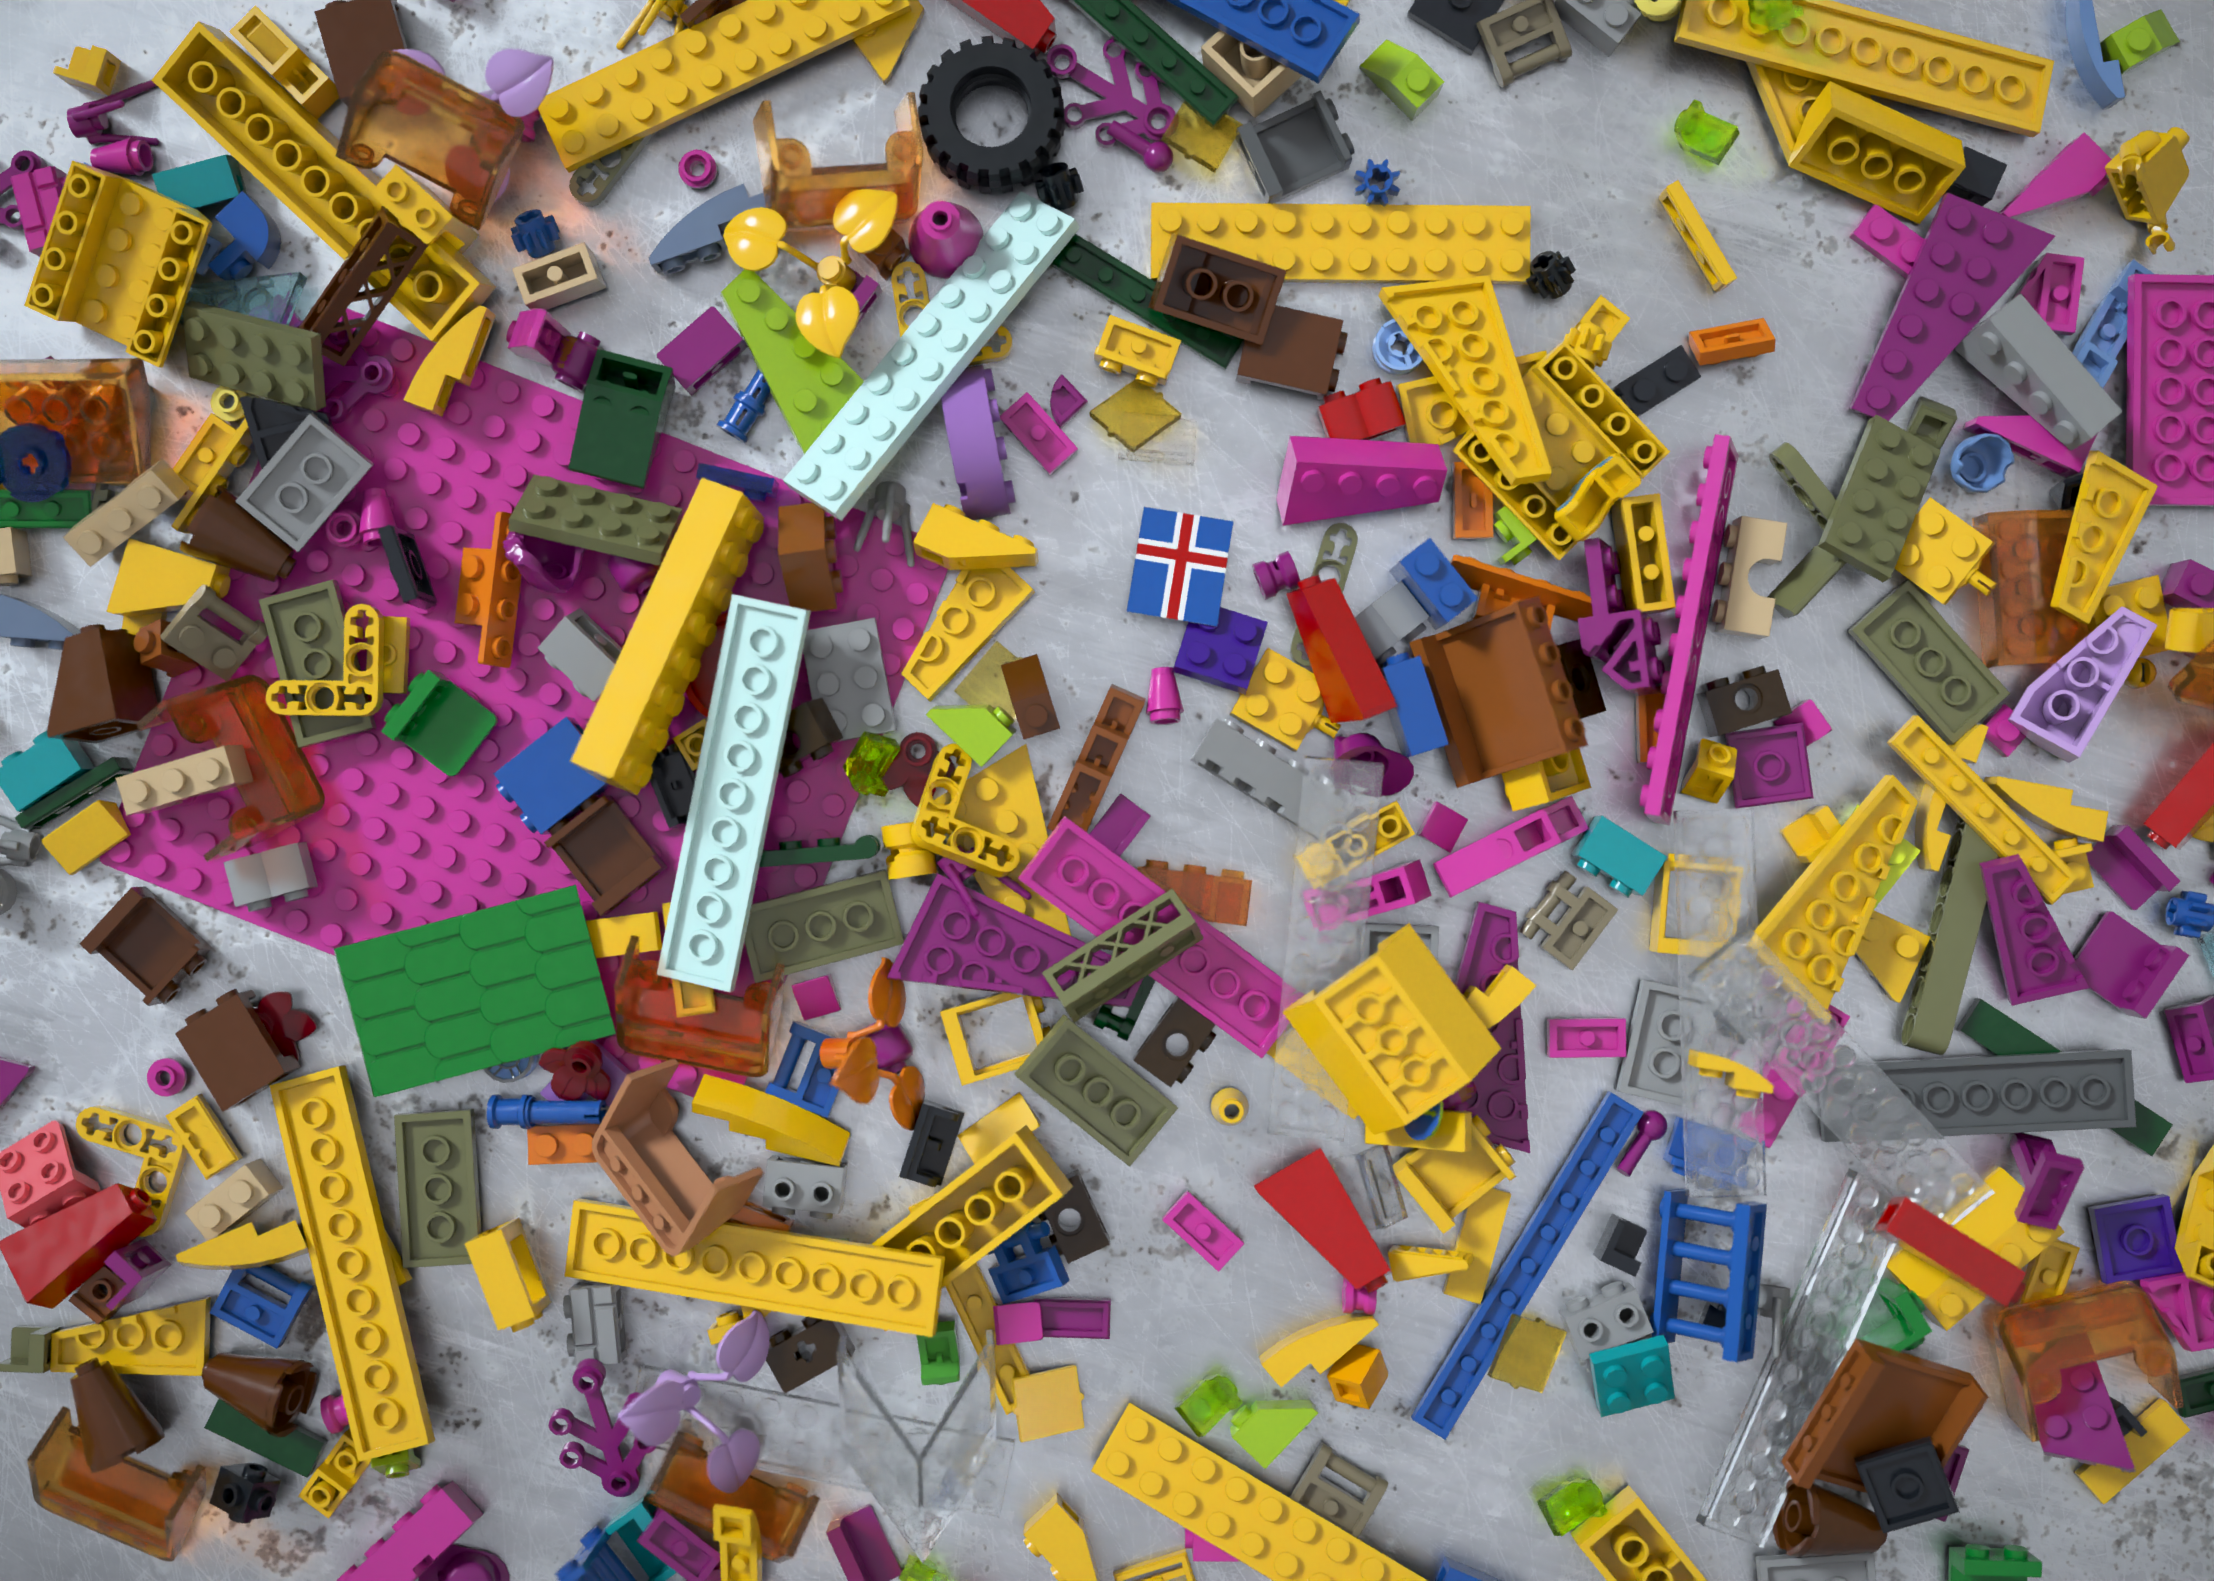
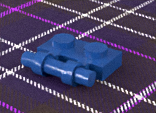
[986,1221,1070,1304]

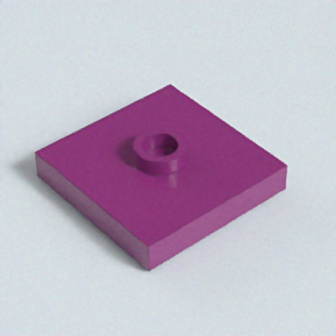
[1725,722,1814,809]

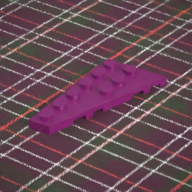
[1849,193,2056,421]
[887,873,1143,1008]
[1455,901,1530,1153]

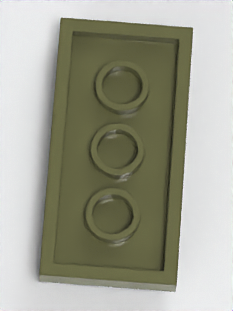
[182,301,326,411]
[1818,415,1941,582]
[509,474,683,566]
[259,580,377,748]
[1848,580,2010,745]
[744,869,904,983]
[1014,1015,1178,1167]
[394,1109,481,1268]

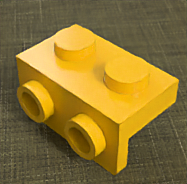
[1094,315,1181,388]

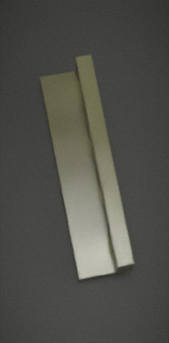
[1042,888,1204,1023]

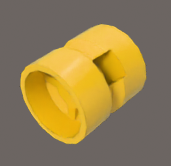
[881,822,937,880]

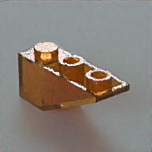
[1137,859,1252,926]

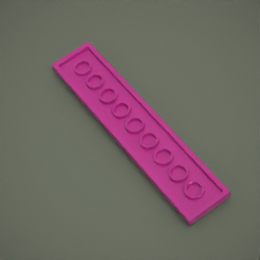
[1640,434,1739,825]

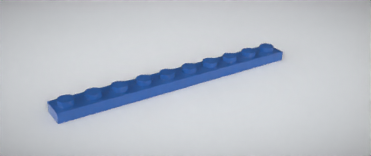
[1411,1091,1644,1440]

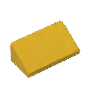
[41,800,131,875]
[957,1092,1041,1164]

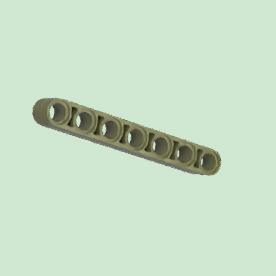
[1901,800,2009,1055]

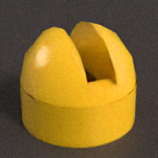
[2124,658,2157,688]

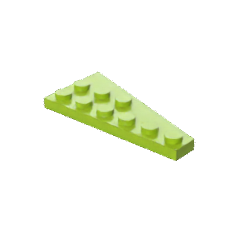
[721,269,864,454]

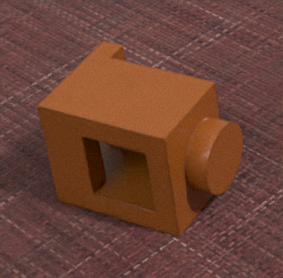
[857,228,911,281]
[133,619,199,678]
[68,1264,126,1324]

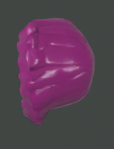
[503,531,587,593]

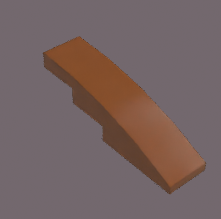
[1047,684,1146,832]

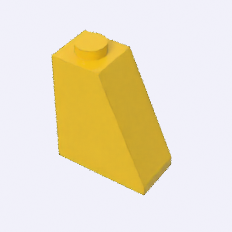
[106,538,231,617]

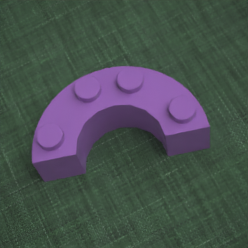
[941,364,1016,520]

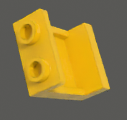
[372,164,479,254]
[1392,1110,1516,1234]

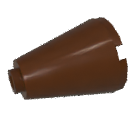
[179,485,297,582]
[201,1353,317,1437]
[70,1357,165,1473]
[1773,1478,1887,1557]

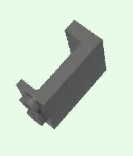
[1235,91,1355,204]

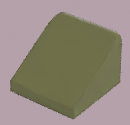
[1906,396,1958,450]

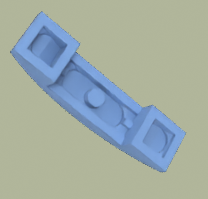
[2065,0,2125,109]
[2072,259,2154,388]

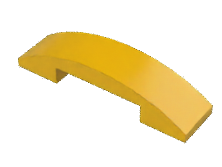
[1915,724,1989,872]
[713,1504,762,1581]

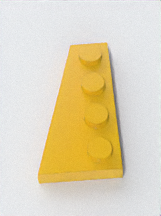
[1396,350,1547,445]
[2050,450,2158,624]
[901,567,1035,702]
[50,1297,211,1376]

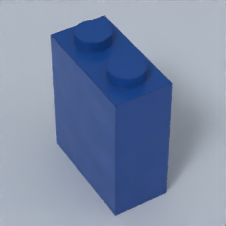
[1389,537,1478,630]
[1380,652,1449,757]
[493,717,612,835]

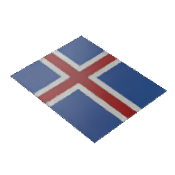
[1127,507,1233,626]

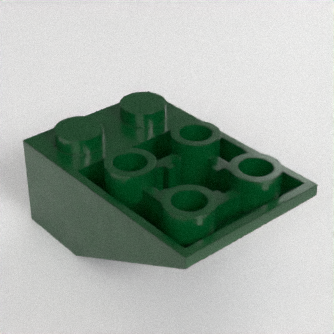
[569,349,676,489]

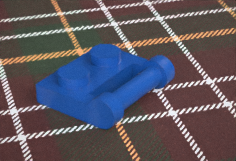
[765,1021,840,1118]
[210,1265,314,1349]

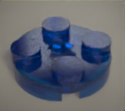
[0,423,72,502]

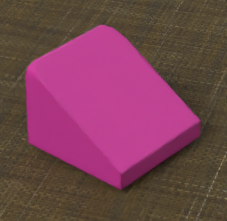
[1773,699,1832,746]
[1417,801,1468,853]
[792,974,841,1021]
[993,1301,1043,1345]

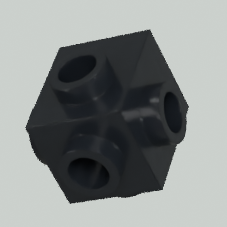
[209,1463,281,1524]

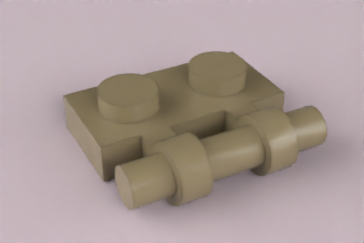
[1519,871,1619,970]

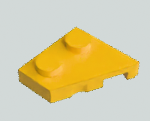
[1856,910,1931,1003]

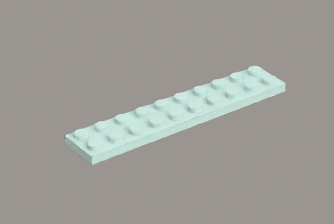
[783,191,1080,521]
[657,594,811,992]

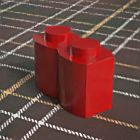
[1317,378,1406,440]

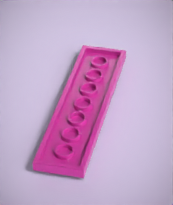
[1018,816,1304,1058]

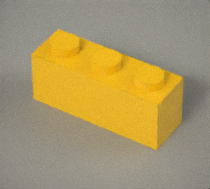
[1611,493,1676,614]

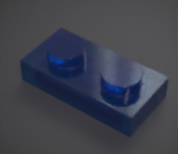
[696,463,779,503]

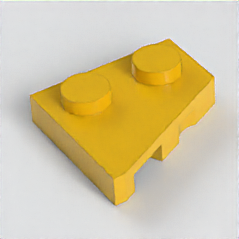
[851,0,925,85]

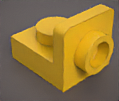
[1681,738,1737,804]
[2051,837,2094,894]

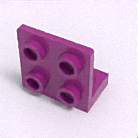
[2074,911,2190,1019]

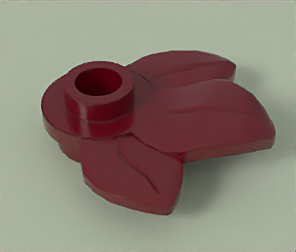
[880,732,955,808]
[253,991,317,1061]
[539,1041,611,1101]

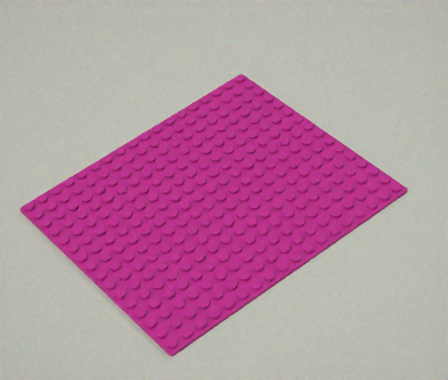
[100,308,949,1098]

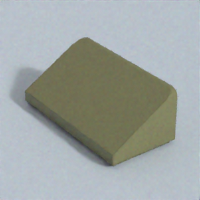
[1768,546,1847,618]

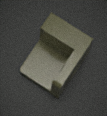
[0,1326,61,1373]

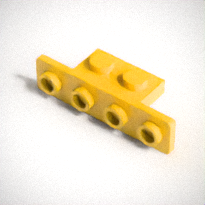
[171,413,253,534]

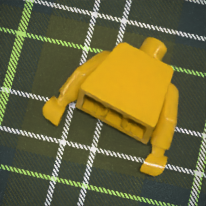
[2104,127,2190,255]

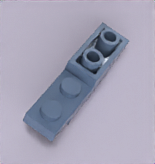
[649,183,795,275]
[0,594,81,650]

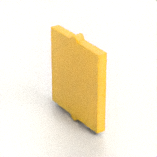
[1011,1365,1085,1442]

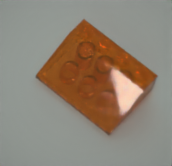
[0,358,151,484]
[1972,510,2090,669]

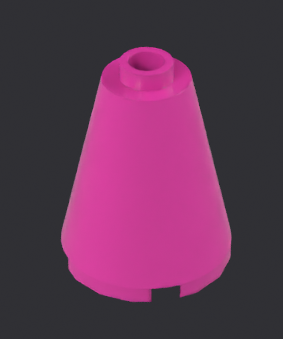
[908,201,984,279]

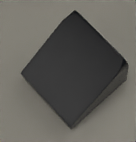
[2049,474,2083,510]

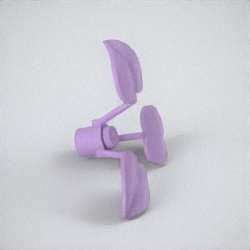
[379,48,554,212]
[617,1310,770,1493]

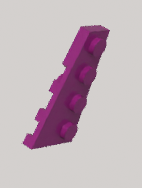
[1979,854,2089,1006]

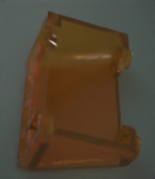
[336,51,525,230]

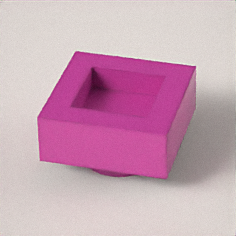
[1982,703,2026,757]

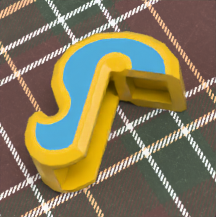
[1554,453,1642,541]

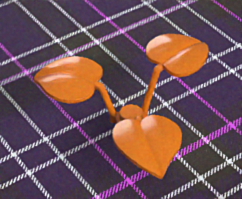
[820,957,925,1131]

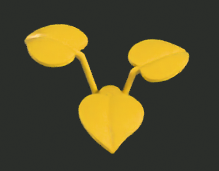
[723,189,898,358]

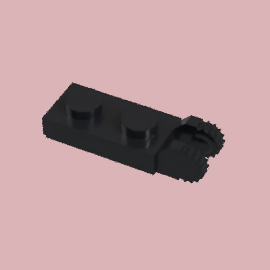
[1613,345,1701,417]

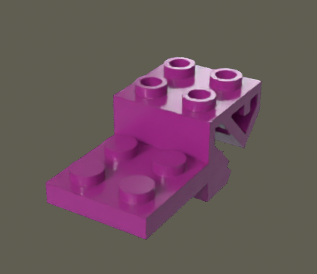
[1578,537,1665,696]

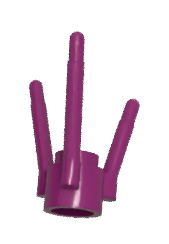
[67,80,160,146]
[937,845,1032,917]

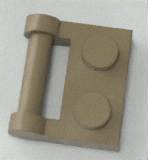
[1476,0,1572,87]
[160,584,268,682]
[1289,1442,1388,1539]

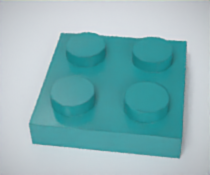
[1589,1334,1675,1417]

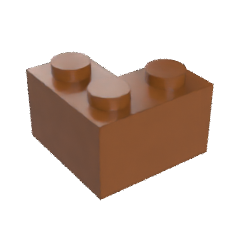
[778,503,844,612]

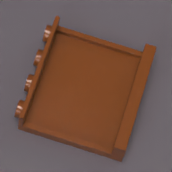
[1409,596,1588,788]
[1781,1338,1988,1493]

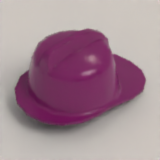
[1329,733,1414,797]
[418,1545,510,1581]

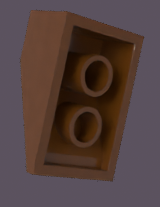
[1148,233,1287,345]

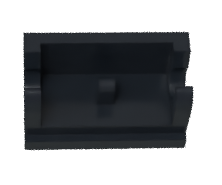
[650,744,696,828]
[899,1099,965,1187]

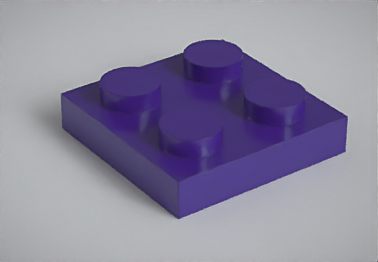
[1172,607,1268,695]
[2088,1194,2183,1285]

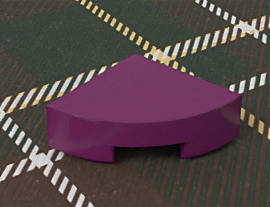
[1050,374,1088,429]

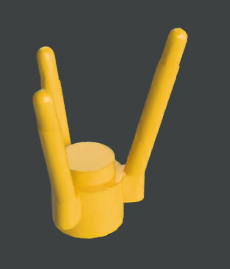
[616,0,689,50]

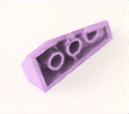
[2008,606,2157,763]

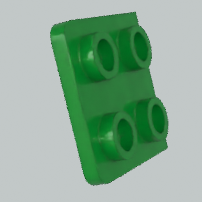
[381,670,498,776]
[1843,1277,1932,1354]
[1948,1544,2042,1581]

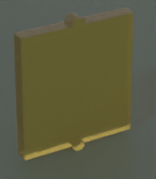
[1161,103,1243,173]
[1090,380,1182,453]
[954,641,1022,718]
[1487,1313,1567,1393]

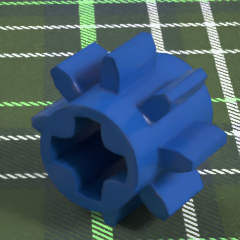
[1354,159,1400,206]
[511,209,560,258]
[2165,891,2214,938]

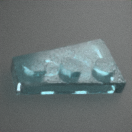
[179,272,307,326]

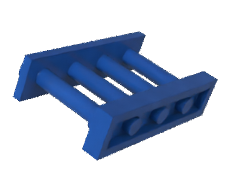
[1649,1189,1767,1363]
[555,1525,637,1581]

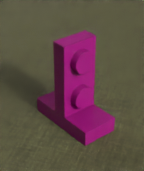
[2009,1133,2084,1230]

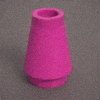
[90,137,153,176]
[359,488,397,547]
[1146,667,1184,725]

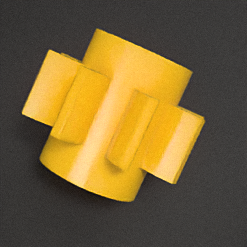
[1564,323,1612,370]

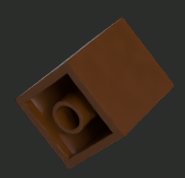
[47,624,162,744]

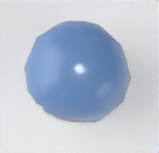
[1950,433,2014,493]

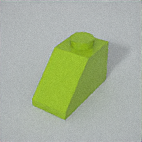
[2100,9,2180,75]
[1359,39,1444,121]
[926,704,1017,767]
[1230,1399,1318,1469]

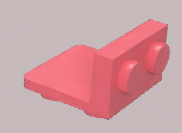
[0,1121,101,1228]

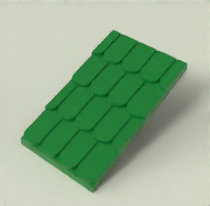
[333,885,616,1097]

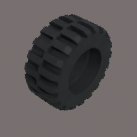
[918,36,1065,194]

